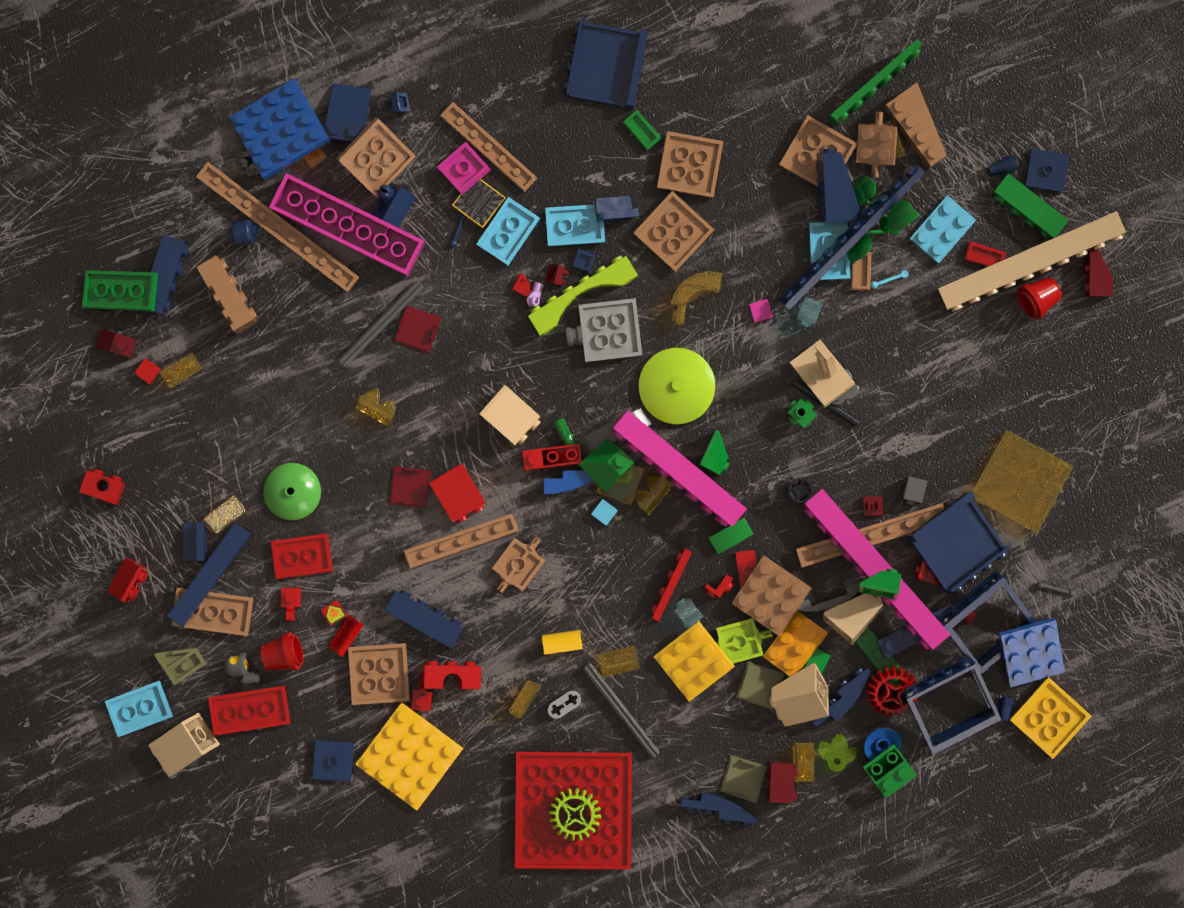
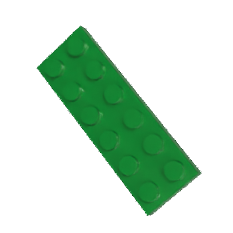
[828,39,922,126]

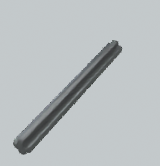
[338,281,423,367]
[583,663,660,758]

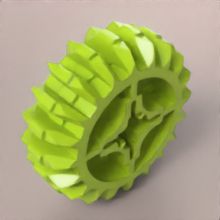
[549,788,601,841]

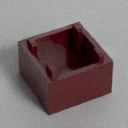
[767,761,798,803]

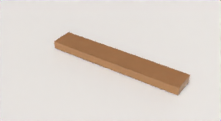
[440,102,537,192]
[404,513,519,569]

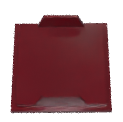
[393,305,442,353]
[389,466,431,509]

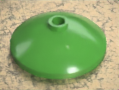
[263,463,321,520]

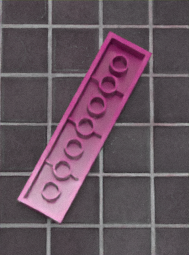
[269,173,425,277]
[610,410,747,527]

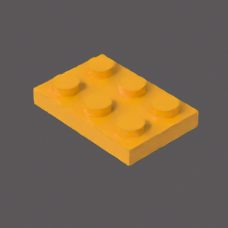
[762,611,828,677]

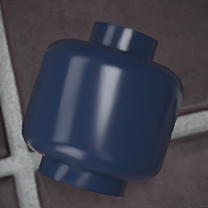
[229,220,259,246]

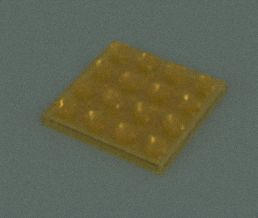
[972,429,1074,534]

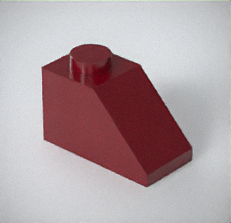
[95,329,138,359]

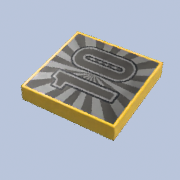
[452,179,506,229]

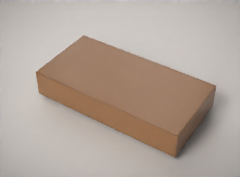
[851,252,871,291]

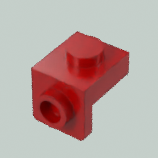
[704,574,734,598]

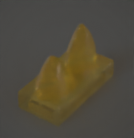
[160,352,203,389]
[356,388,395,427]
[636,474,673,515]
[793,742,816,782]

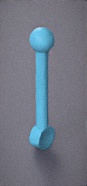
[870,270,908,289]

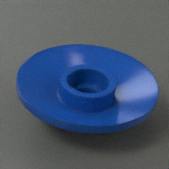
[864,727,902,760]

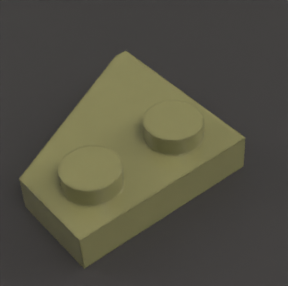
[154,648,207,685]

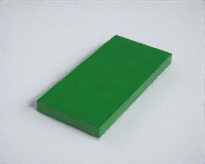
[82,270,158,312]

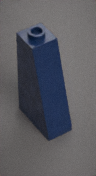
[816,148,862,223]

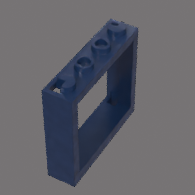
[937,571,1036,674]
[902,657,1002,755]

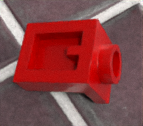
[914,560,939,585]

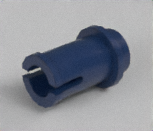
[999,696,1015,721]

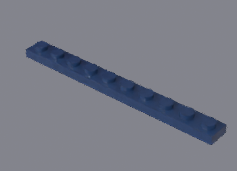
[778,163,925,310]

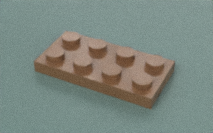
[171,588,254,636]

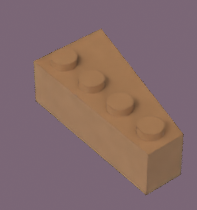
[884,83,946,169]
[197,256,258,334]

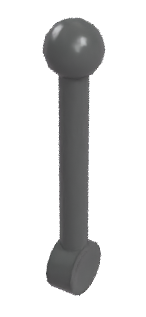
[1036,582,1076,597]

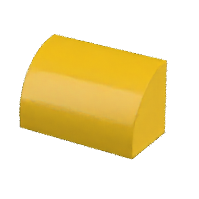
[542,630,583,655]

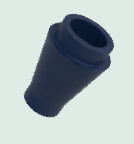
[989,155,1018,176]

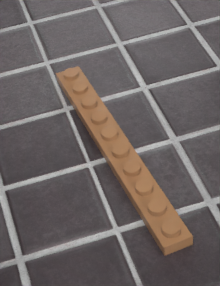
[196,162,360,292]

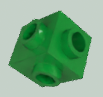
[787,399,817,429]

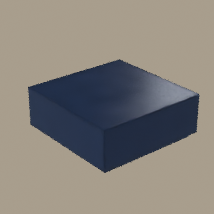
[572,249,596,273]

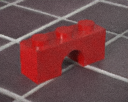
[420,661,481,689]

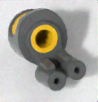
[224,653,262,684]

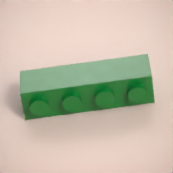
[992,173,1069,240]

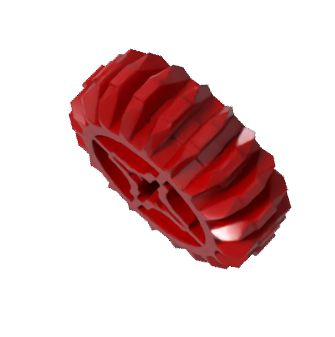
[866,665,917,717]

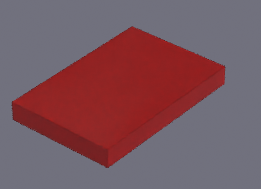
[270,533,333,579]

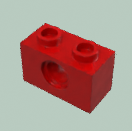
[79,468,126,505]

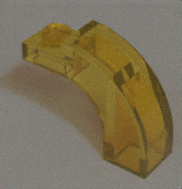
[671,271,722,327]

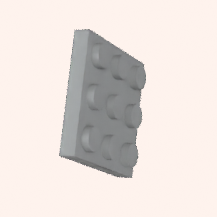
[579,298,642,362]

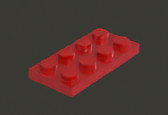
[208,686,291,736]

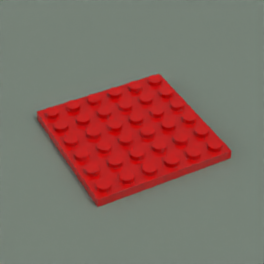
[515,751,632,869]

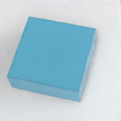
[591,499,618,526]

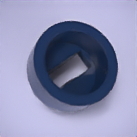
[377,184,394,201]

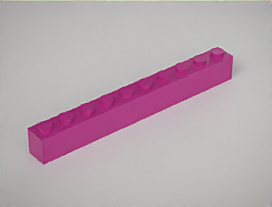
[804,489,951,652]

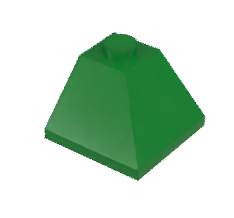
[699,430,730,476]
[579,439,634,493]
[858,569,902,600]

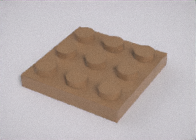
[779,115,857,188]
[336,117,416,198]
[657,131,724,198]
[633,191,714,272]
[732,555,812,636]
[348,643,410,705]

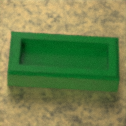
[622,110,662,151]

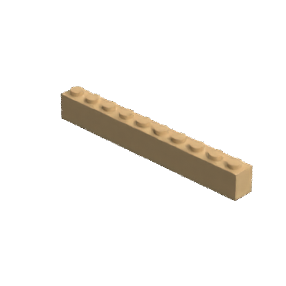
[938,211,1126,312]

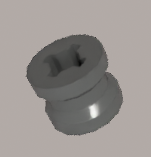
[566,326,583,346]

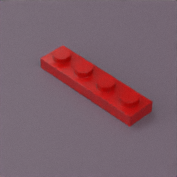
[650,549,692,622]

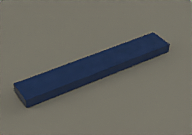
[167,523,251,628]

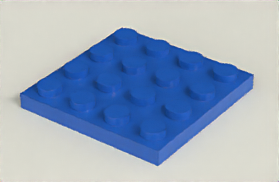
[230,78,330,180]

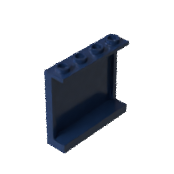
[563,19,648,109]
[906,491,1010,594]

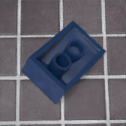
[325,84,372,144]

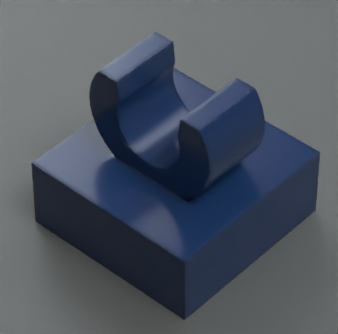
[386,92,411,113]

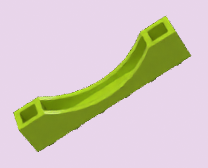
[528,255,638,337]

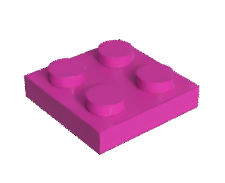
[437,142,491,195]

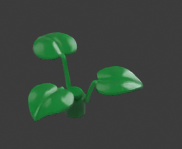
[846,175,919,264]

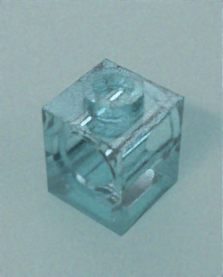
[796,296,823,328]
[674,598,704,629]

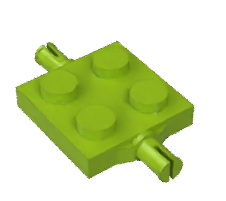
[716,618,772,664]

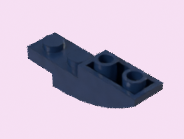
[811,667,870,727]
[680,792,757,826]

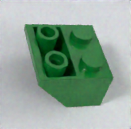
[863,744,917,798]

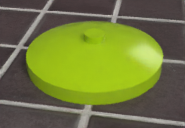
[639,348,715,425]

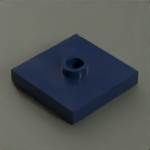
[1025,149,1069,193]
[312,740,354,782]

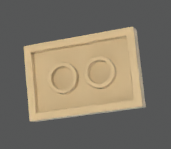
[790,340,855,407]

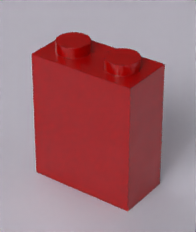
[429,464,486,524]

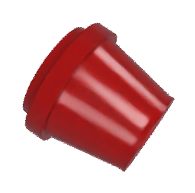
[1017,277,1062,320]
[261,632,303,671]

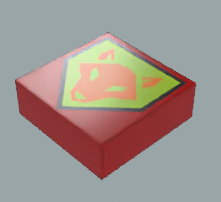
[321,600,347,626]

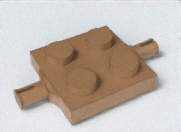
[856,112,898,177]
[492,536,546,593]

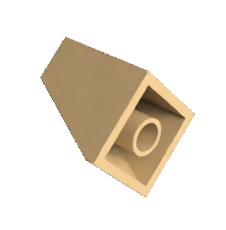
[480,385,541,446]
[823,594,883,645]
[769,663,829,727]
[148,713,220,777]

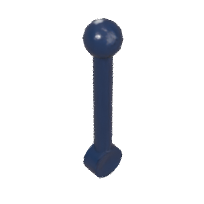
[450,212,466,248]

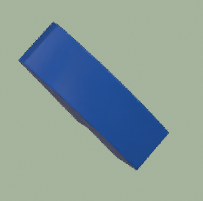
[544,471,593,495]

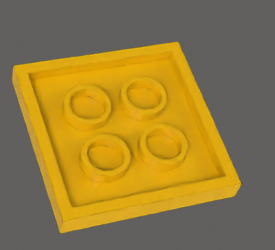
[654,621,735,702]
[1010,677,1091,759]

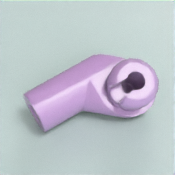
[526,282,544,307]

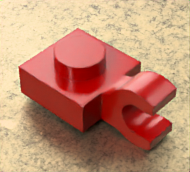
[281,588,301,621]
[411,681,433,711]

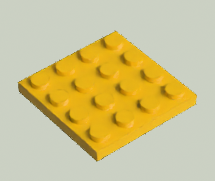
[355,702,463,810]

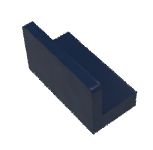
[371,182,415,228]
[594,196,639,222]
[183,522,206,561]

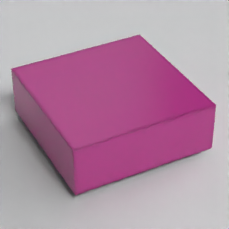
[749,299,773,323]

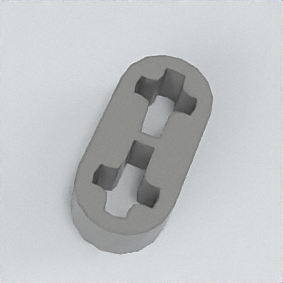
[548,691,581,719]

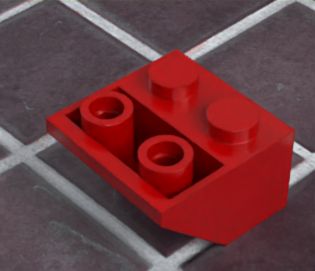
[107,557,149,602]

